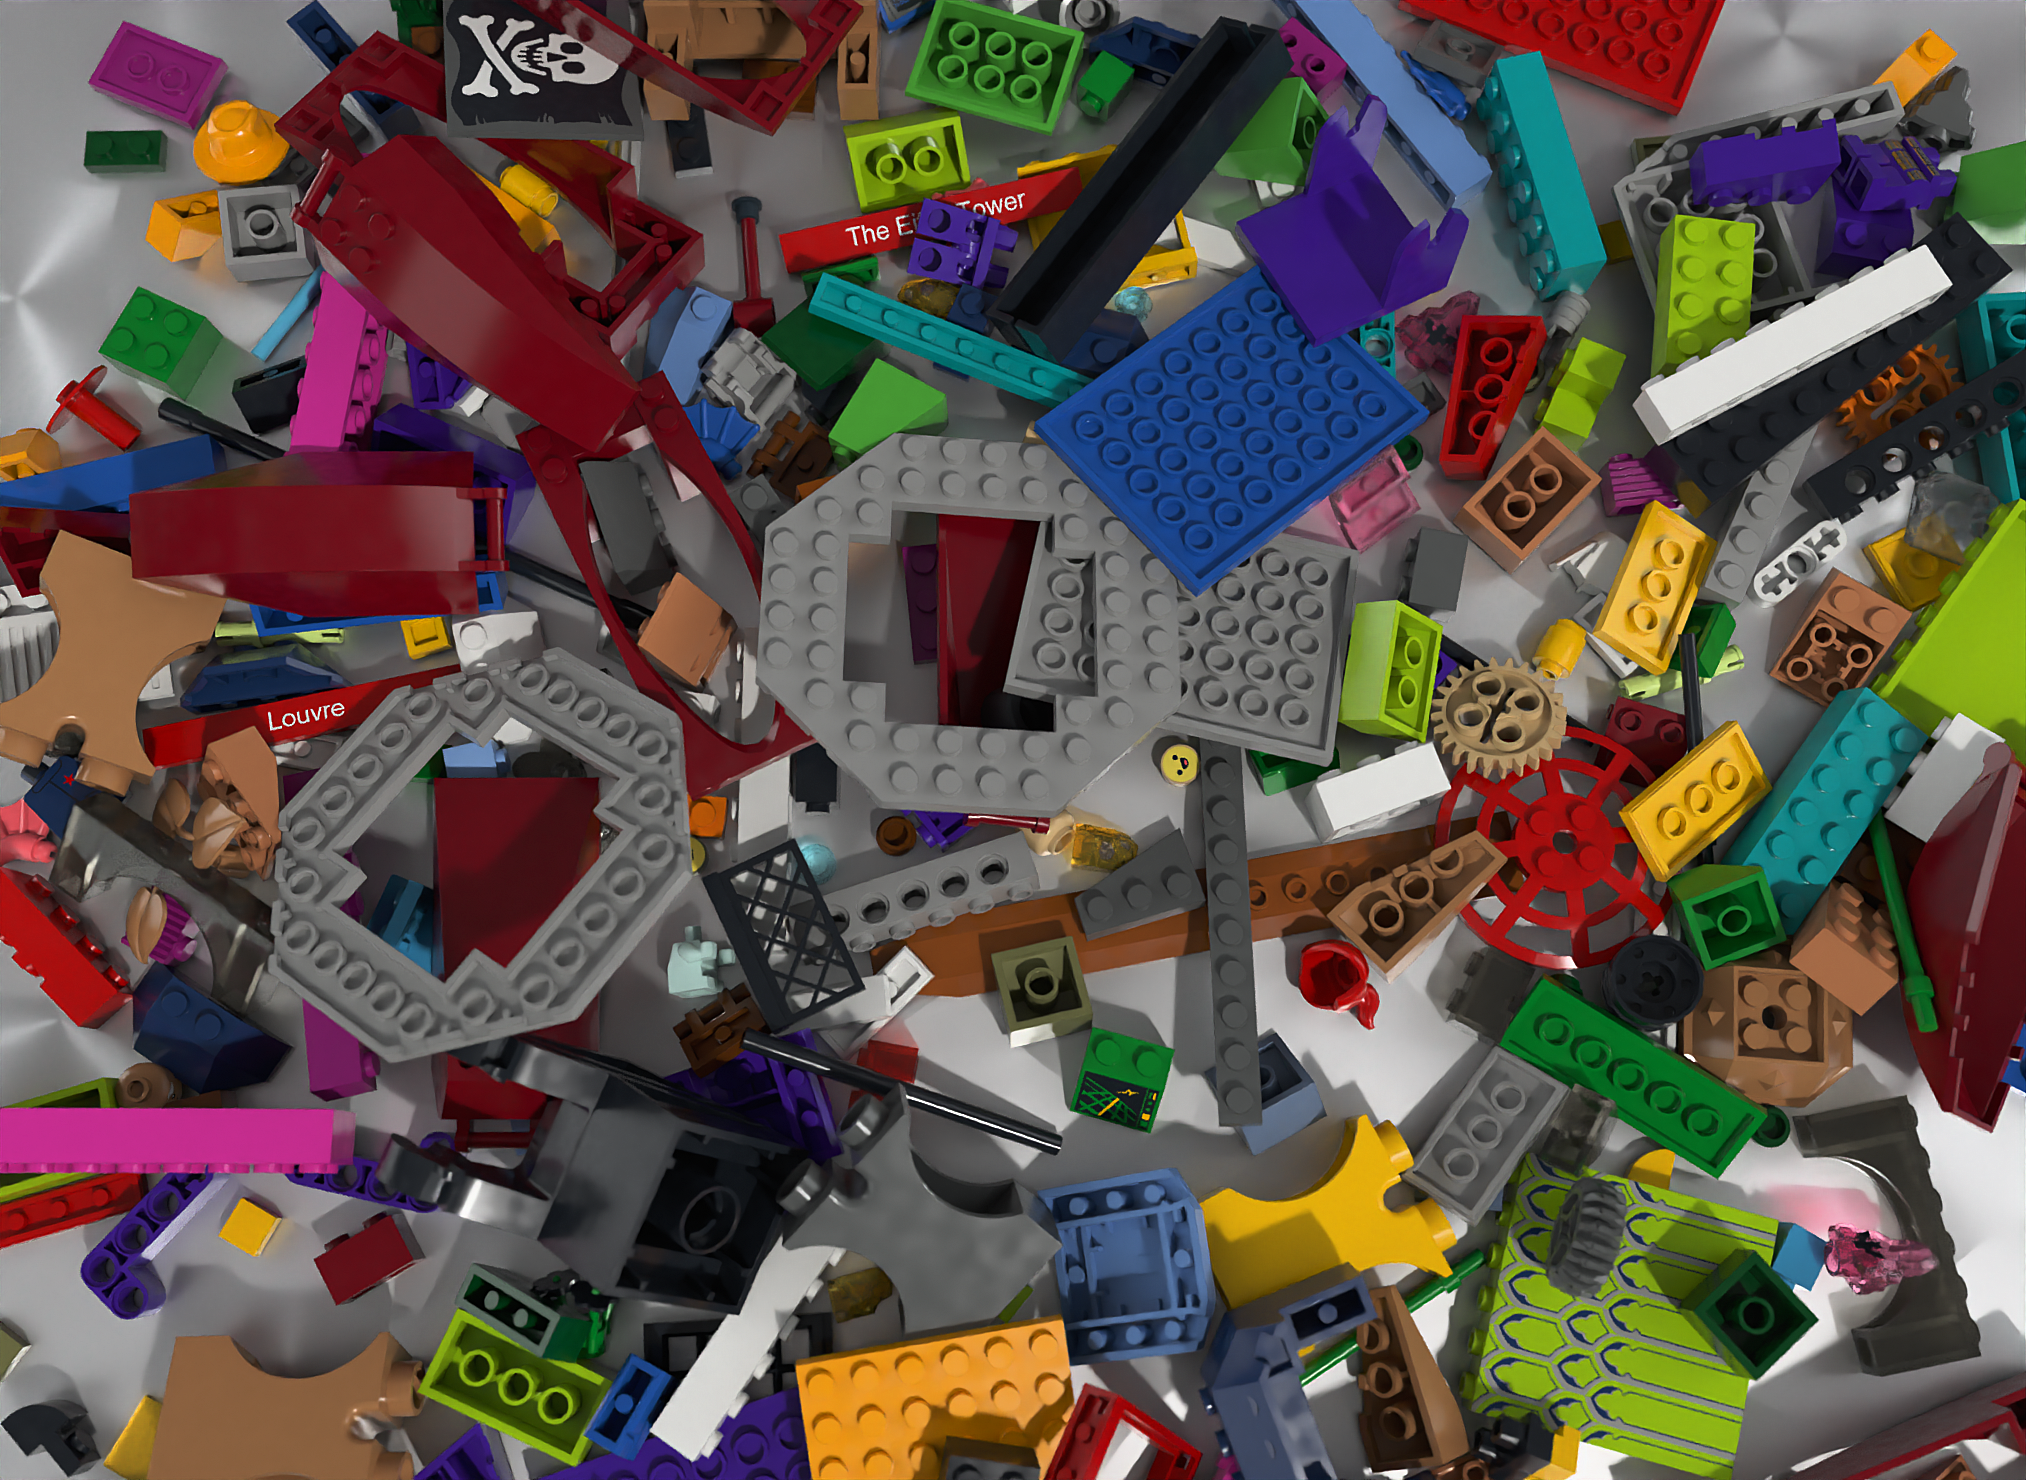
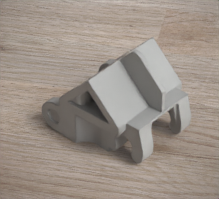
[701,328,802,434]

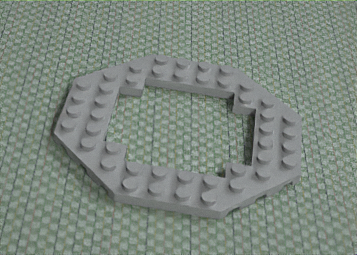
[756,433,1182,818]
[268,647,693,1064]

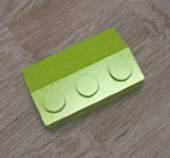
[843,106,971,213]
[1337,600,1443,743]

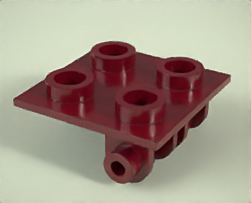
[1593,696,1687,788]

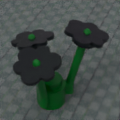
[532,1268,620,1359]

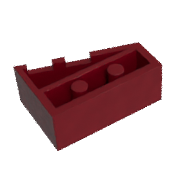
[0,506,131,598]

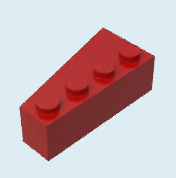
[1439,315,1548,481]
[0,866,133,1029]

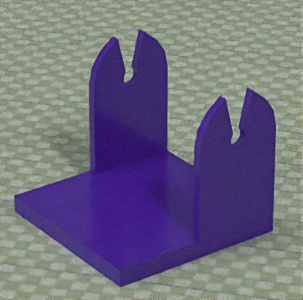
[1235,94,1469,348]

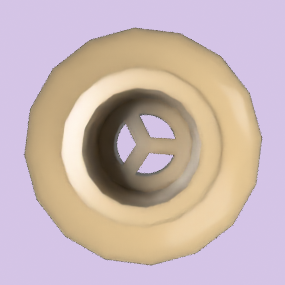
[1014,809,1075,856]

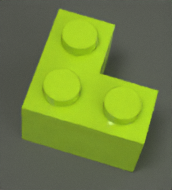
[1533,337,1627,453]

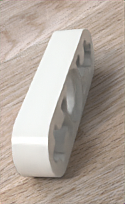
[1747,520,1847,608]

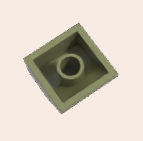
[991,936,1093,1048]

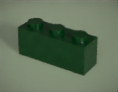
[453,1262,594,1364]

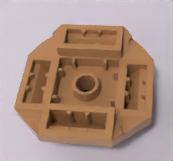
[1678,939,1853,1108]

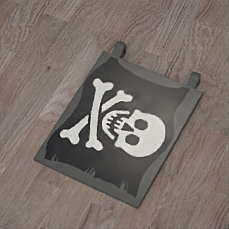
[443,0,644,141]

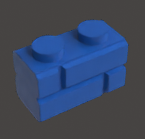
[583,1352,679,1461]

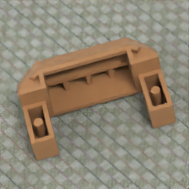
[643,0,881,120]

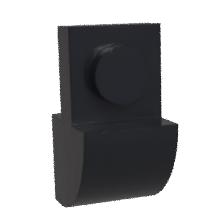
[0,1399,102,1477]

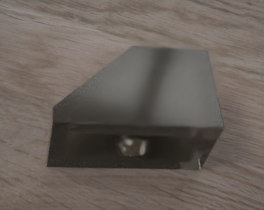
[1537,1083,1619,1178]

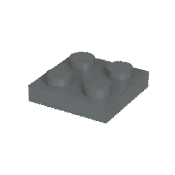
[1412,18,1505,89]

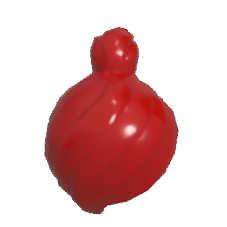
[1298,939,1380,1030]

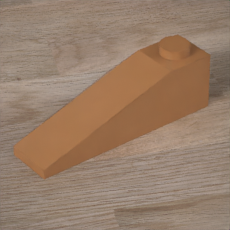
[1326,830,1508,985]
[1356,1284,1471,1473]

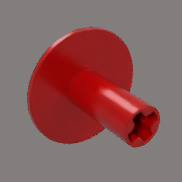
[46,365,142,452]

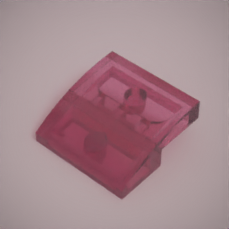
[1328,444,1421,555]

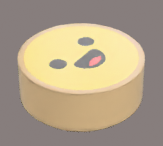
[1160,744,1201,787]

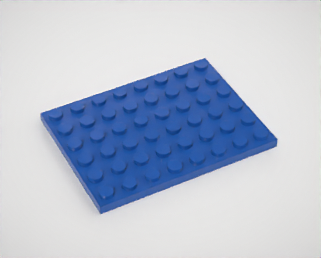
[1034,265,1430,598]

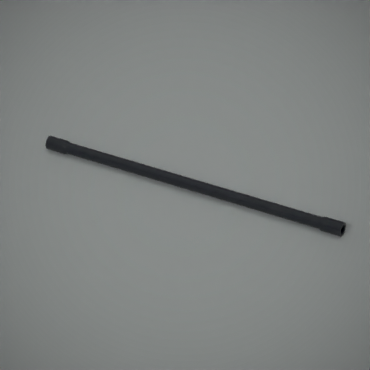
[158,397,655,630]

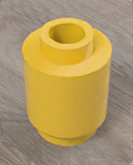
[499,164,558,218]
[1532,618,1587,681]

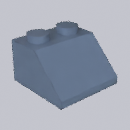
[1204,1032,1327,1156]

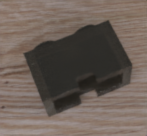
[1445,945,1536,1046]

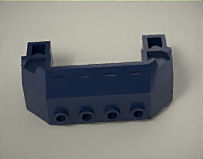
[1198,1262,1437,1480]

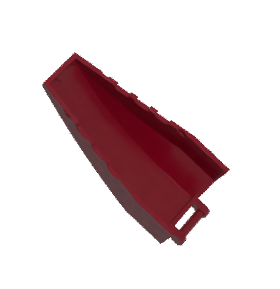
[289,134,642,453]

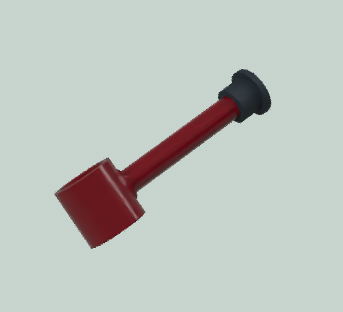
[731,196,777,338]

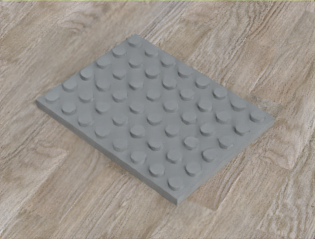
[1003,521,1360,767]

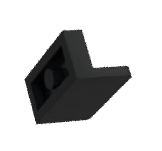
[232,355,307,434]

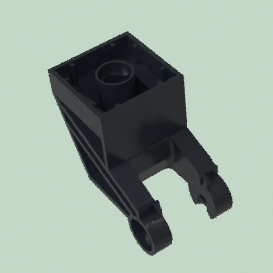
[374,1032,810,1316]

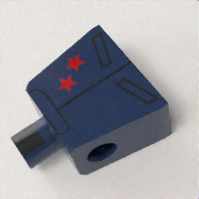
[21,755,134,854]

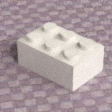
[1304,741,1451,844]

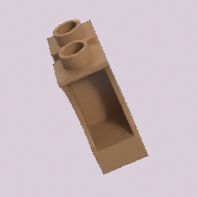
[0,529,227,797]
[146,1332,426,1480]

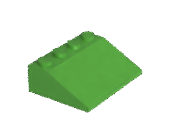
[905,0,1084,136]

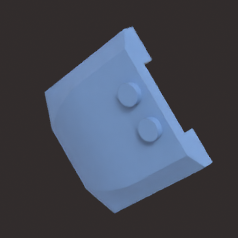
[1037,1168,1217,1367]

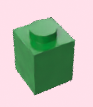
[1076,50,1134,122]

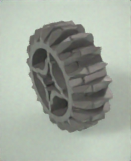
[1545,1177,1628,1299]

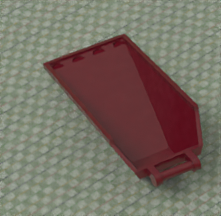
[936,513,1054,834]
[431,777,602,1154]

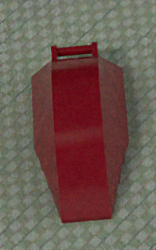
[129,451,510,617]
[1898,742,2026,1134]

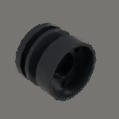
[1600,934,1704,1032]

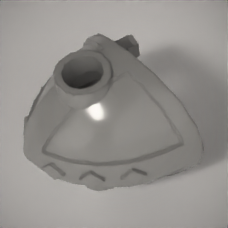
[1059,0,1120,49]

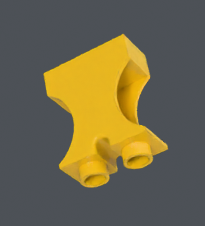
[1196,1114,1457,1357]

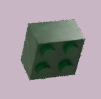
[1675,1248,1819,1382]

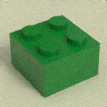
[98,286,224,401]

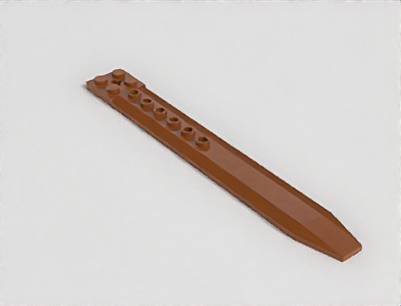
[869,811,1524,998]

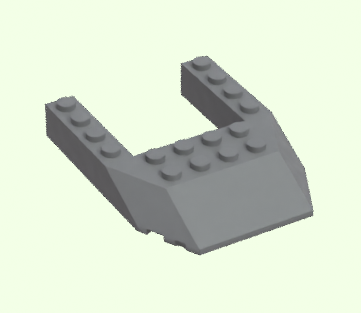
[1611,80,1905,329]

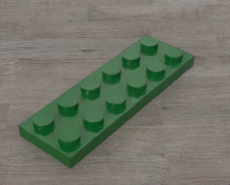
[1497,972,1768,1179]

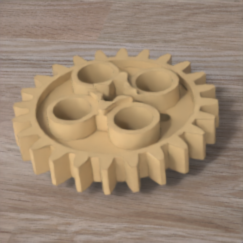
[1430,657,1567,779]

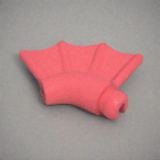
[0,797,58,866]

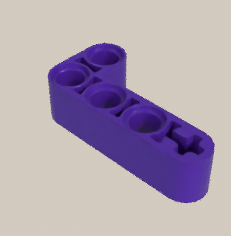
[285,1132,467,1213]
[80,1165,230,1320]

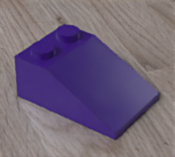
[1814,174,1914,279]

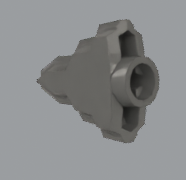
[1898,65,1976,154]

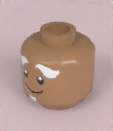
[115,1062,182,1108]

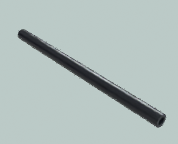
[739,1027,1063,1156]

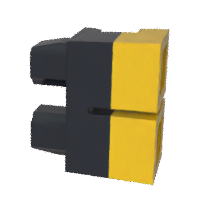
[1471,1411,1581,1480]

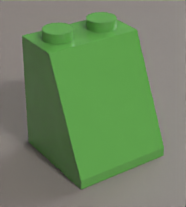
[1214,77,1329,187]
[1944,141,2026,244]
[828,358,949,472]

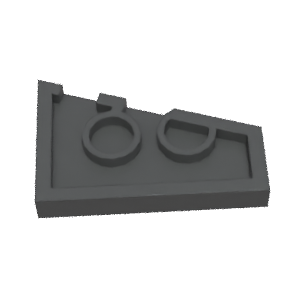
[1074,828,1206,941]

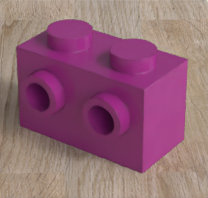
[1278,16,1348,104]

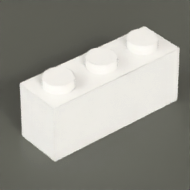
[1882,713,2005,843]

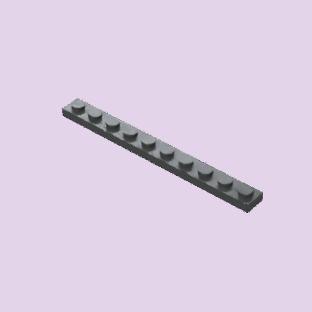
[1199,737,1263,1127]

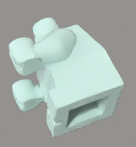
[667,926,736,999]

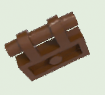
[745,410,834,504]
[672,982,772,1079]

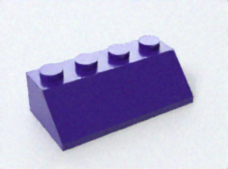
[370,403,537,547]

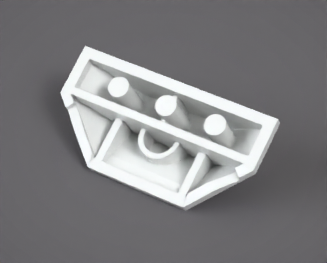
[451,596,547,747]

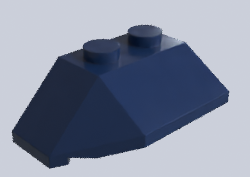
[1088,16,1202,90]
[1011,308,1150,380]
[180,640,354,716]
[133,961,293,1094]

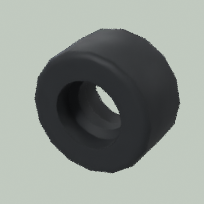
[981,686,1054,732]

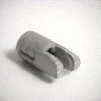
[1543,291,1591,368]

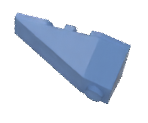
[642,286,735,445]

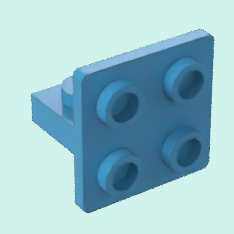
[366,874,433,975]

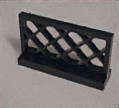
[701,838,866,1035]

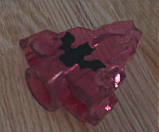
[1395,290,1480,376]
[1824,1223,1939,1295]

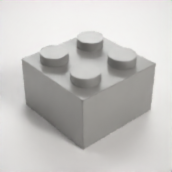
[217,184,316,282]

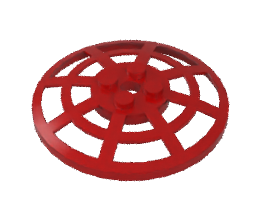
[1433,726,1682,970]

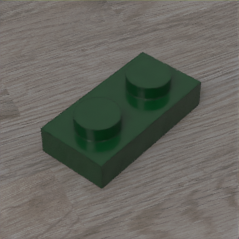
[83,130,168,173]

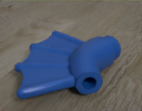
[1400,50,1472,121]
[682,398,760,481]

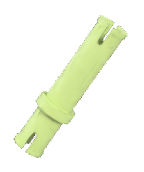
[215,619,345,649]
[1619,644,1744,701]

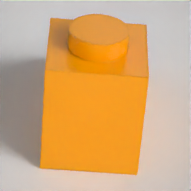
[1872,28,1958,109]
[145,189,222,262]
[0,428,62,482]

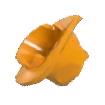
[193,100,290,186]

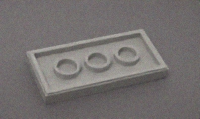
[1401,1043,1569,1228]

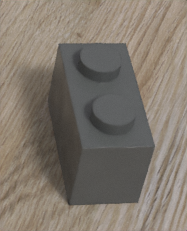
[1397,527,1469,622]

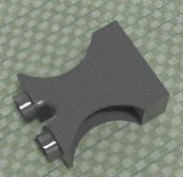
[775,1083,1063,1341]

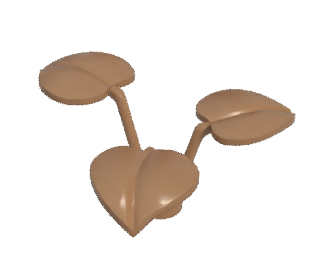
[126,778,251,964]

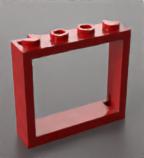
[1043,1383,1203,1480]

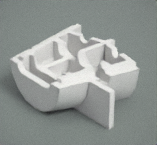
[1547,531,1629,597]

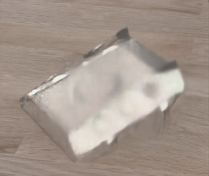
[1903,472,2001,566]

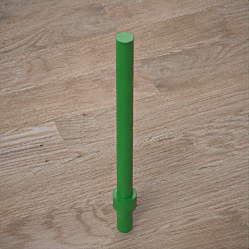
[1868,808,1938,1032]
[1298,1248,1488,1388]

